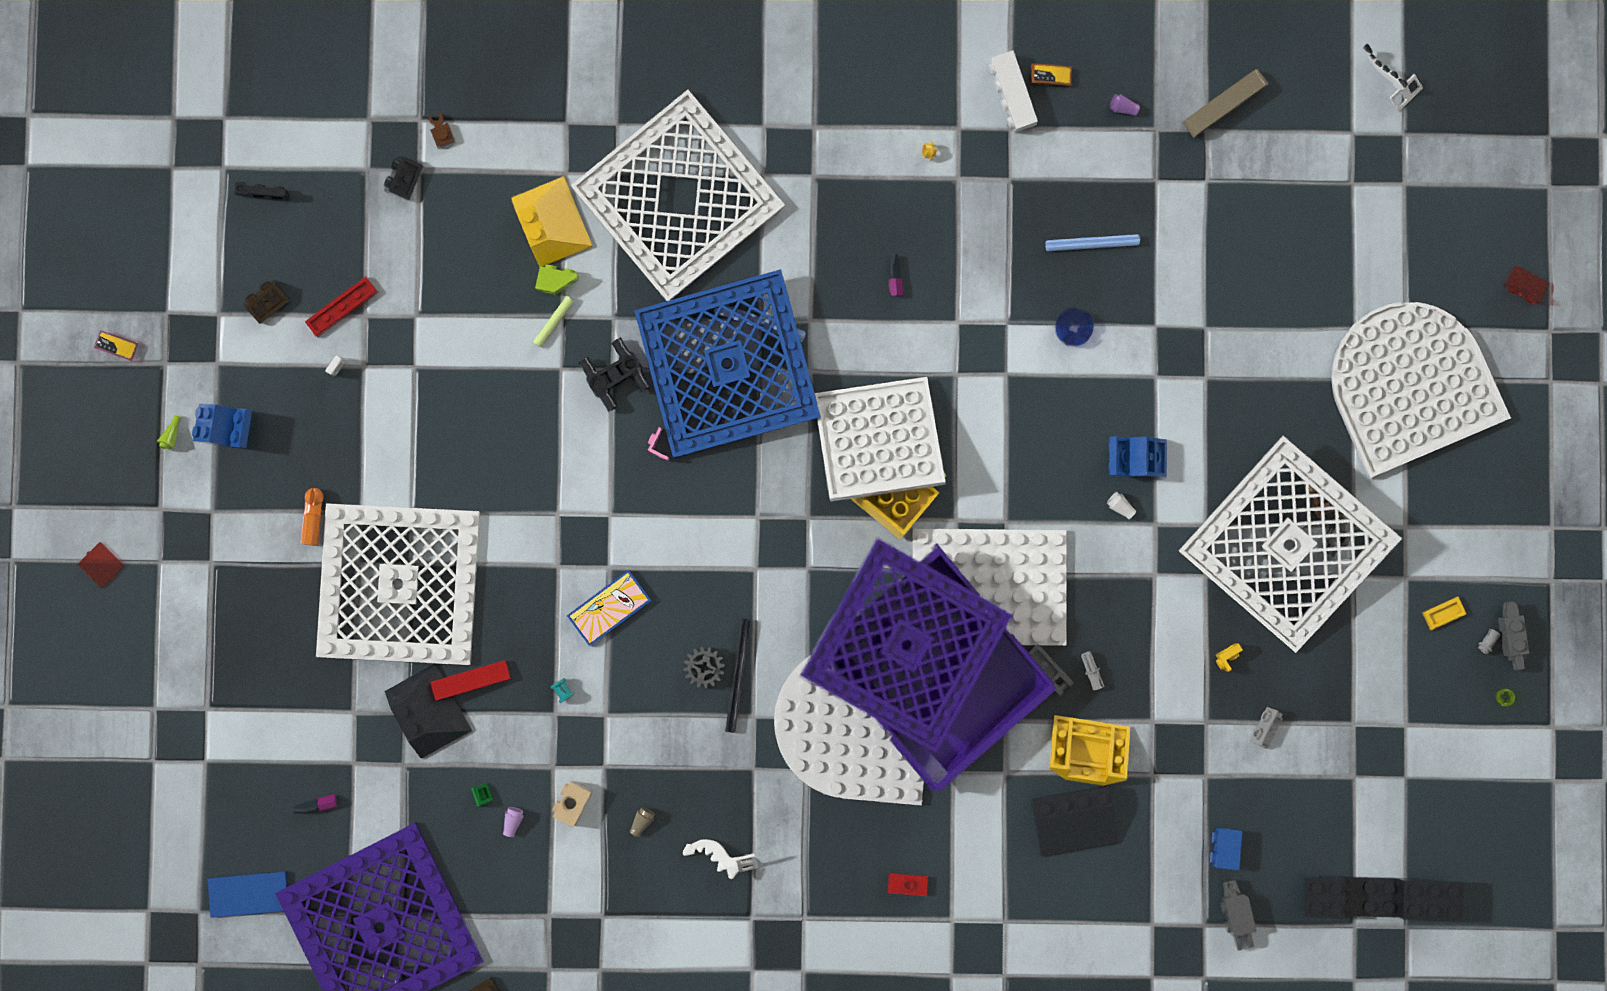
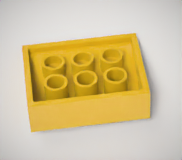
[851,487,939,540]

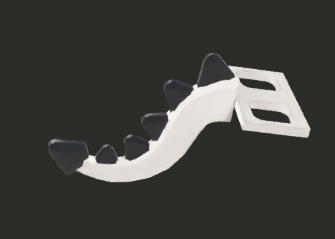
[1363,44,1423,111]

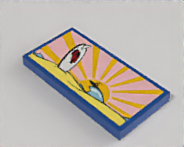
[567,570,652,647]

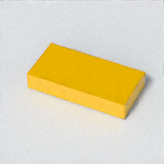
[1422,597,1466,630]

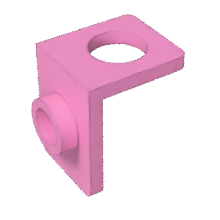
[648,427,670,461]

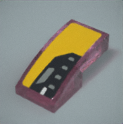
[94,330,139,361]

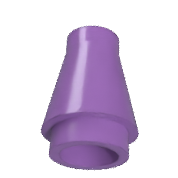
[1110,94,1140,116]

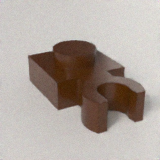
[428,112,456,149]

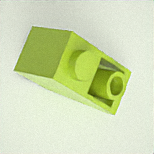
[535,264,579,295]

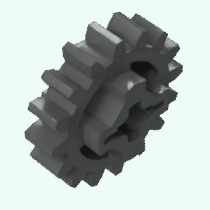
[683,647,725,688]

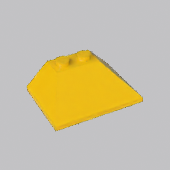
[511,177,593,267]
[1049,715,1130,786]

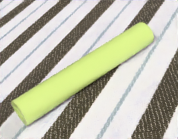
[533,296,574,347]

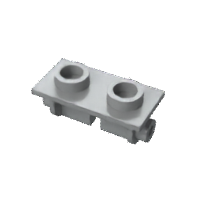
[1250,707,1283,749]

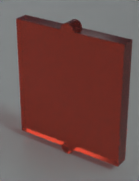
[77,542,124,588]

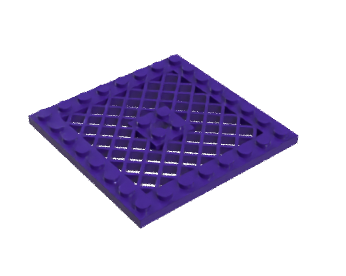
[799,538,1013,752]
[275,822,484,991]

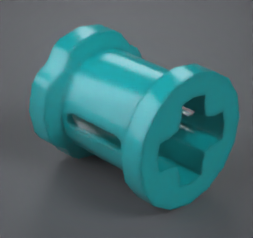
[550,678,575,703]

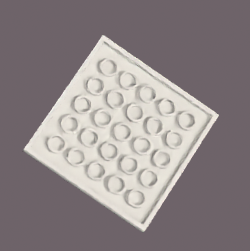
[815,377,945,502]

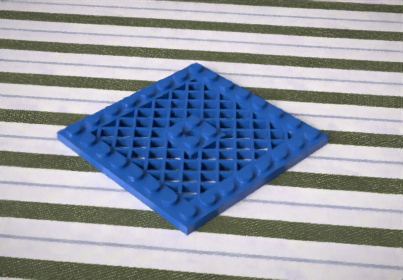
[634,269,821,458]

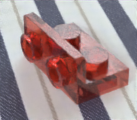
[1503,265,1550,304]

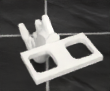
[683,839,759,879]

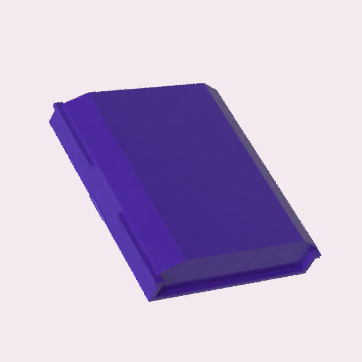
[813,543,1056,792]

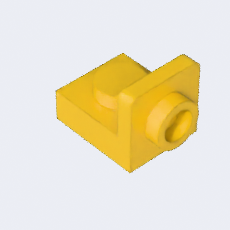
[1216,643,1242,672]

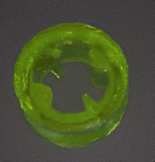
[1496,688,1515,706]

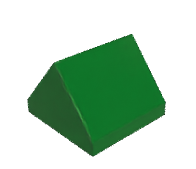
[471,783,493,807]

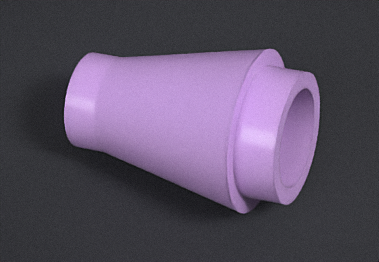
[503,807,524,837]

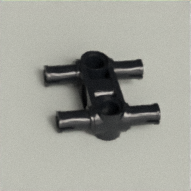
[578,337,651,412]

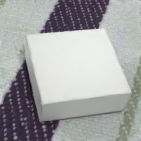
[325,355,345,377]

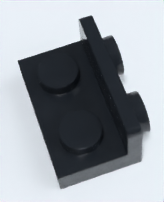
[384,156,423,201]

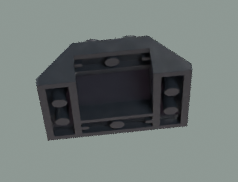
[384,663,472,759]

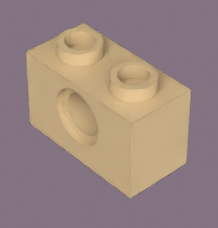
[552,781,593,827]

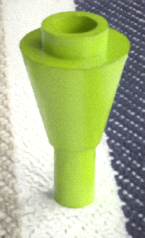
[157,415,181,451]

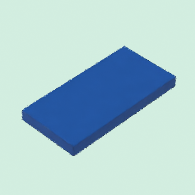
[207,871,287,918]

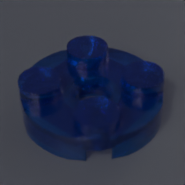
[1055,308,1094,347]

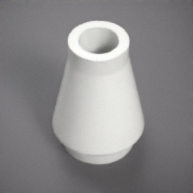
[1107,492,1136,519]

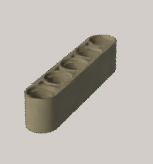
[1182,69,1269,138]

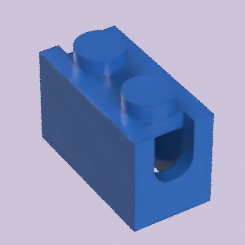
[1210,828,1242,870]

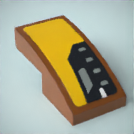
[1030,64,1072,87]

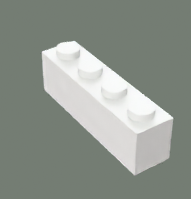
[988,51,1038,133]

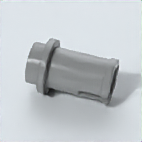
[1478,629,1501,654]

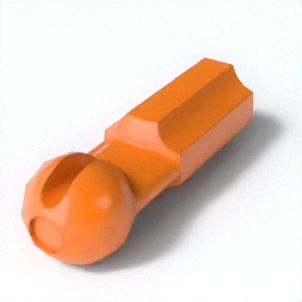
[301,488,324,546]

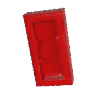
[888,873,928,896]

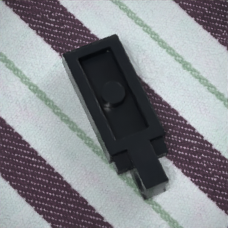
[234,182,290,202]

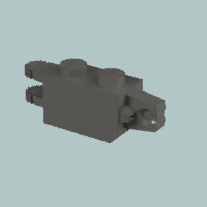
[1498,601,1529,670]
[1220,880,1257,951]

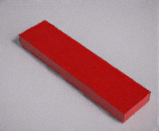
[305,277,378,337]
[430,660,511,701]

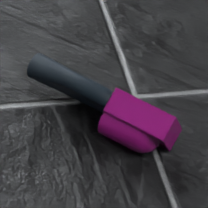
[889,254,903,297]
[293,794,337,814]

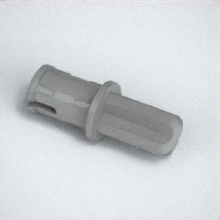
[1081,651,1105,690]

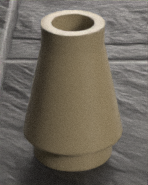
[630,807,655,837]

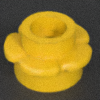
[922,142,937,160]

